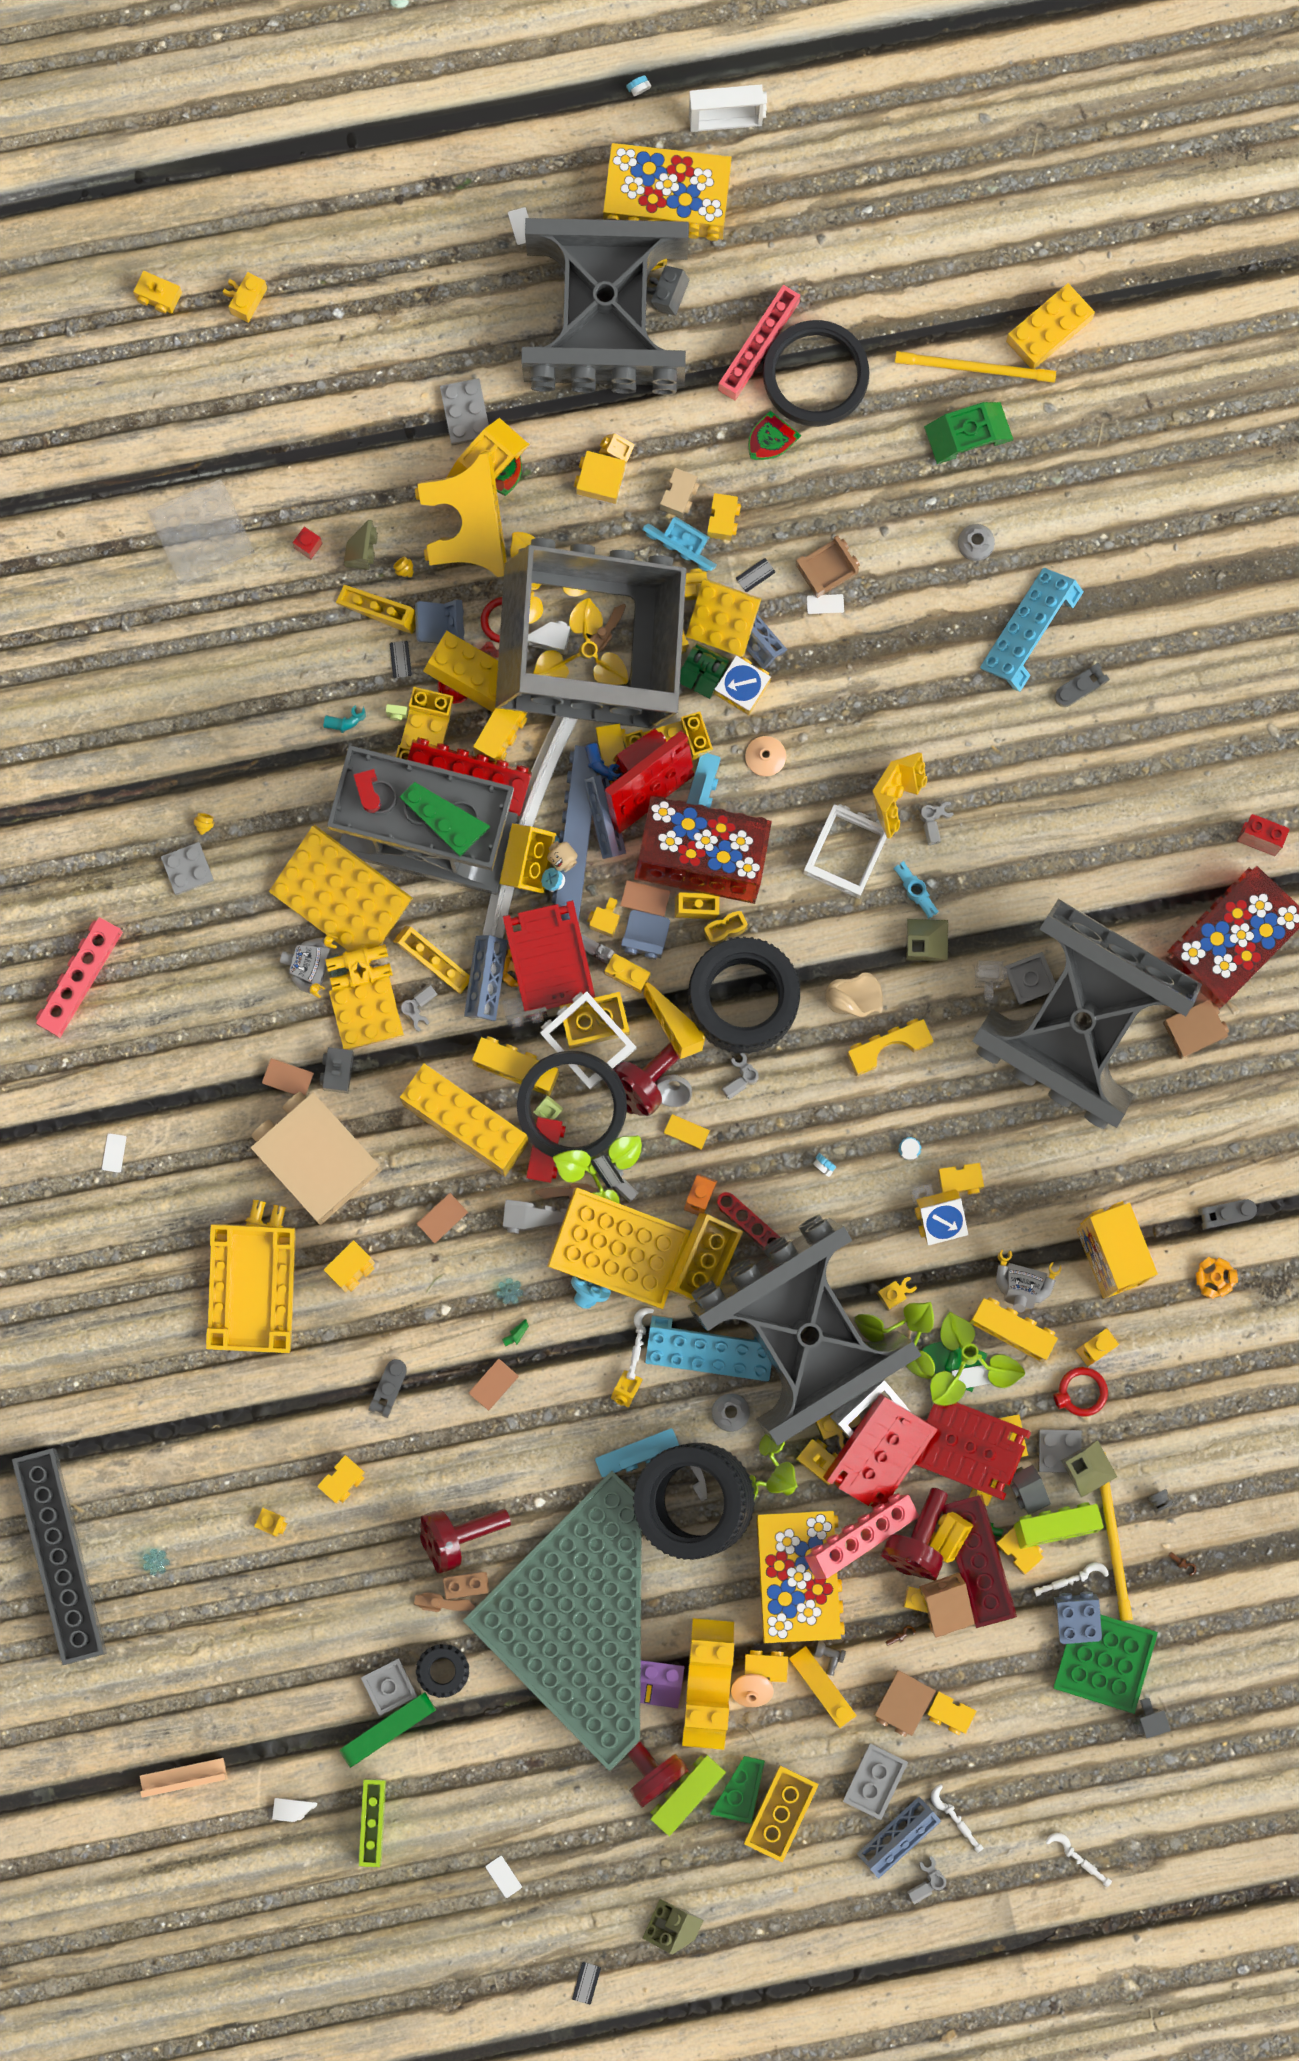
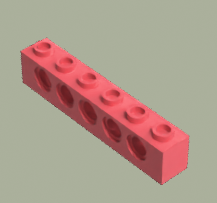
[718,285,800,401]
[36,917,123,1038]
[805,1493,919,1579]

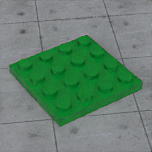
[1053,1614,1158,1714]

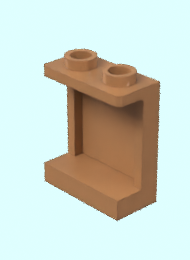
[796,535,860,598]
[1163,999,1229,1059]
[443,1572,490,1600]
[919,1573,975,1638]
[874,1670,936,1737]

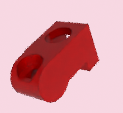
[354,769,381,813]

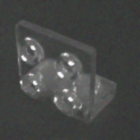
[502,997,548,1028]

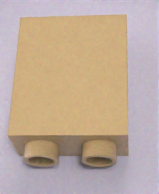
[251,1092,382,1226]

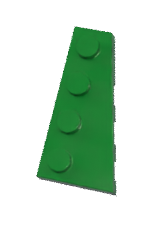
[400,782,490,857]

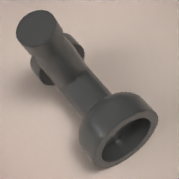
[813,1640,846,1676]

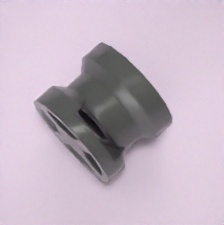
[1148,1489,1174,1513]

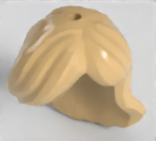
[825,973,883,1017]

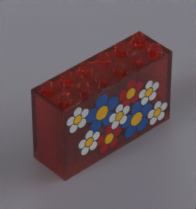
[634,796,772,904]
[1166,865,1299,1010]

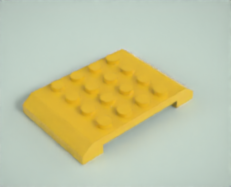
[206,1224,296,1353]

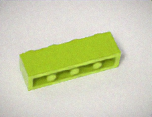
[1014,1502,1104,1549]
[650,1755,726,1837]
[359,1779,386,1867]

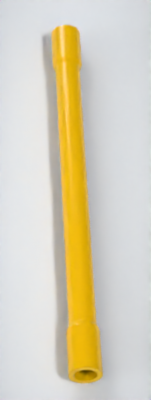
[895,351,1056,383]
[1100,1452,1133,1621]

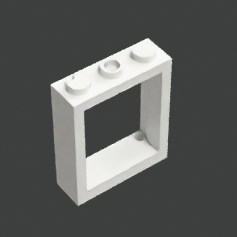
[689,84,767,132]
[803,804,887,899]
[540,992,637,1090]
[830,1380,910,1438]

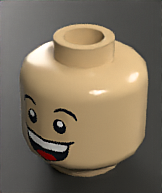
[547,841,578,872]

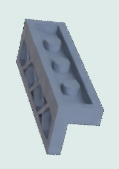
[746,615,787,669]
[584,775,626,859]
[464,935,508,1021]
[856,1797,941,1879]

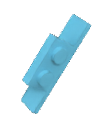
[642,516,717,571]
[685,753,721,817]
[595,1428,679,1477]

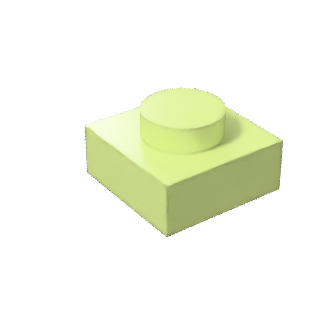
[386,704,408,721]
[533,1095,563,1119]

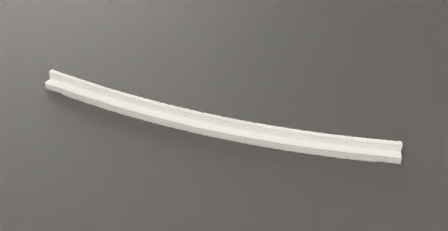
[474,716,578,1020]

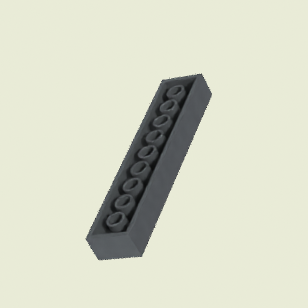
[12,1448,107,1665]

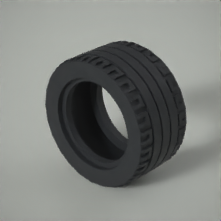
[688,936,800,1054]
[633,1443,755,1560]

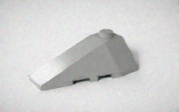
[503,1200,567,1234]

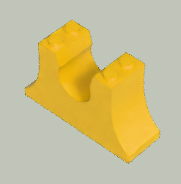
[415,451,507,577]
[682,1618,735,1750]

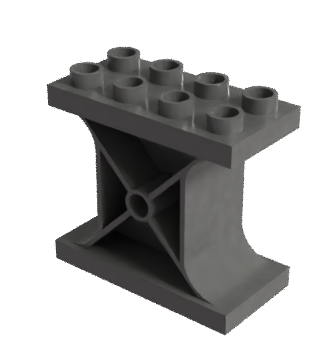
[521,218,689,395]
[327,745,518,895]
[972,899,1202,1129]
[688,1214,921,1446]

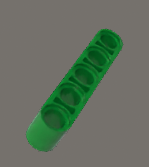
[338,1692,437,1768]

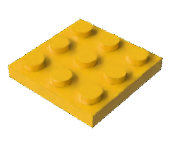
[686,578,761,657]
[329,976,404,1050]

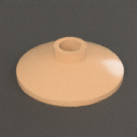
[745,736,786,776]
[731,1674,773,1707]

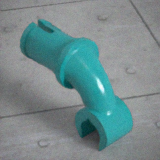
[323,705,366,733]

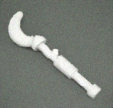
[626,1307,654,1380]
[1034,1562,1109,1597]
[931,1785,983,1853]
[1046,1832,1112,1887]

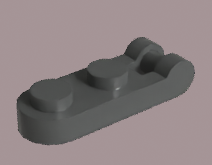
[1055,663,1110,707]
[1198,1199,1257,1230]
[368,1359,407,1418]

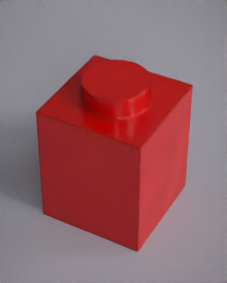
[292,526,323,560]

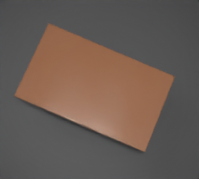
[620,880,671,917]
[262,1058,314,1096]
[417,1193,469,1243]
[469,1359,519,1411]

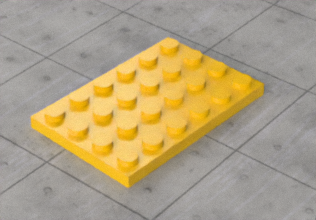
[269,825,413,952]
[547,1188,690,1309]

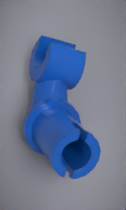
[585,743,622,781]

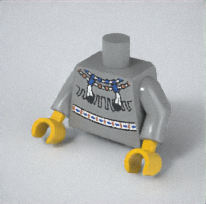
[280,935,338,998]
[996,1249,1061,1313]

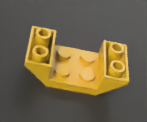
[446,418,530,479]
[396,687,453,760]
[622,711,713,761]
[873,752,927,839]

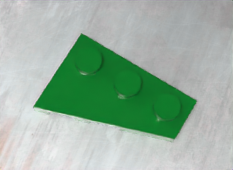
[710,1756,765,1824]

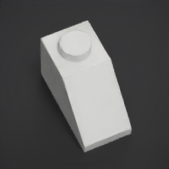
[528,621,571,655]

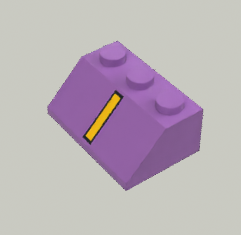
[640,1660,684,1708]

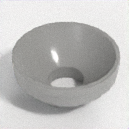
[958,524,995,561]
[656,1074,692,1107]
[712,1393,750,1432]

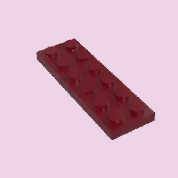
[942,1494,1017,1628]

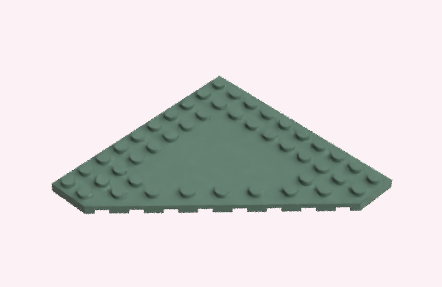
[463,1471,642,1771]

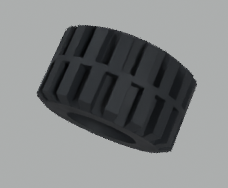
[416,1644,470,1698]

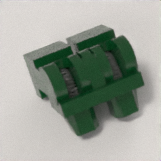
[680,643,729,699]

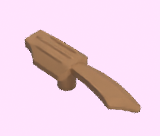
[590,604,626,653]
[535,1183,597,1200]
[414,1592,476,1612]

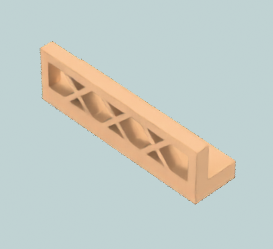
[140,1758,228,1798]

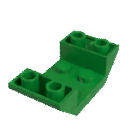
[924,402,1014,464]

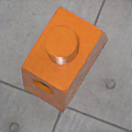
[684,1174,717,1216]

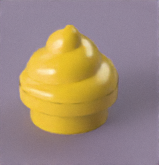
[393,556,414,578]
[194,813,214,835]

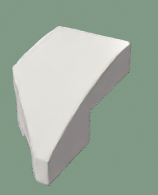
[690,1466,707,1502]
[272,1798,317,1822]

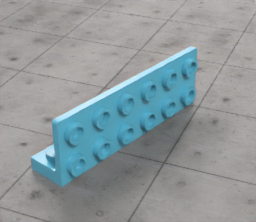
[980,568,1084,692]
[645,1315,772,1381]

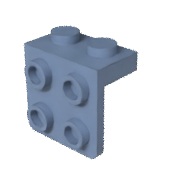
[415,600,465,644]
[621,910,670,960]
[1054,1591,1102,1644]

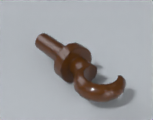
[1168,1552,1196,1576]
[885,1626,915,1646]

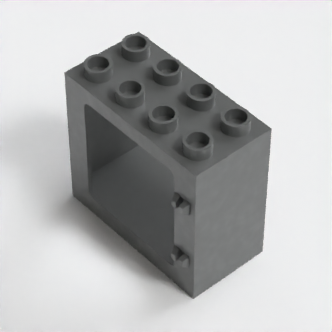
[495,538,686,729]

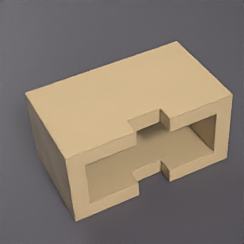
[660,468,700,518]

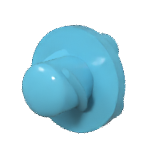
[571,1276,611,1309]

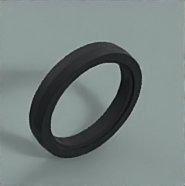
[763,320,870,427]
[517,1051,627,1157]

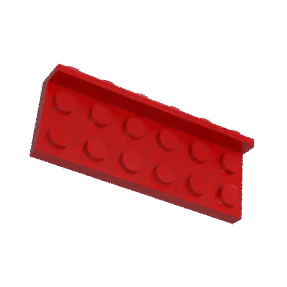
[407,737,532,816]

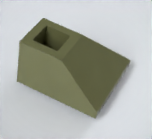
[344,520,378,570]
[906,919,948,961]
[1061,1440,1117,1498]
[642,1899,704,1955]

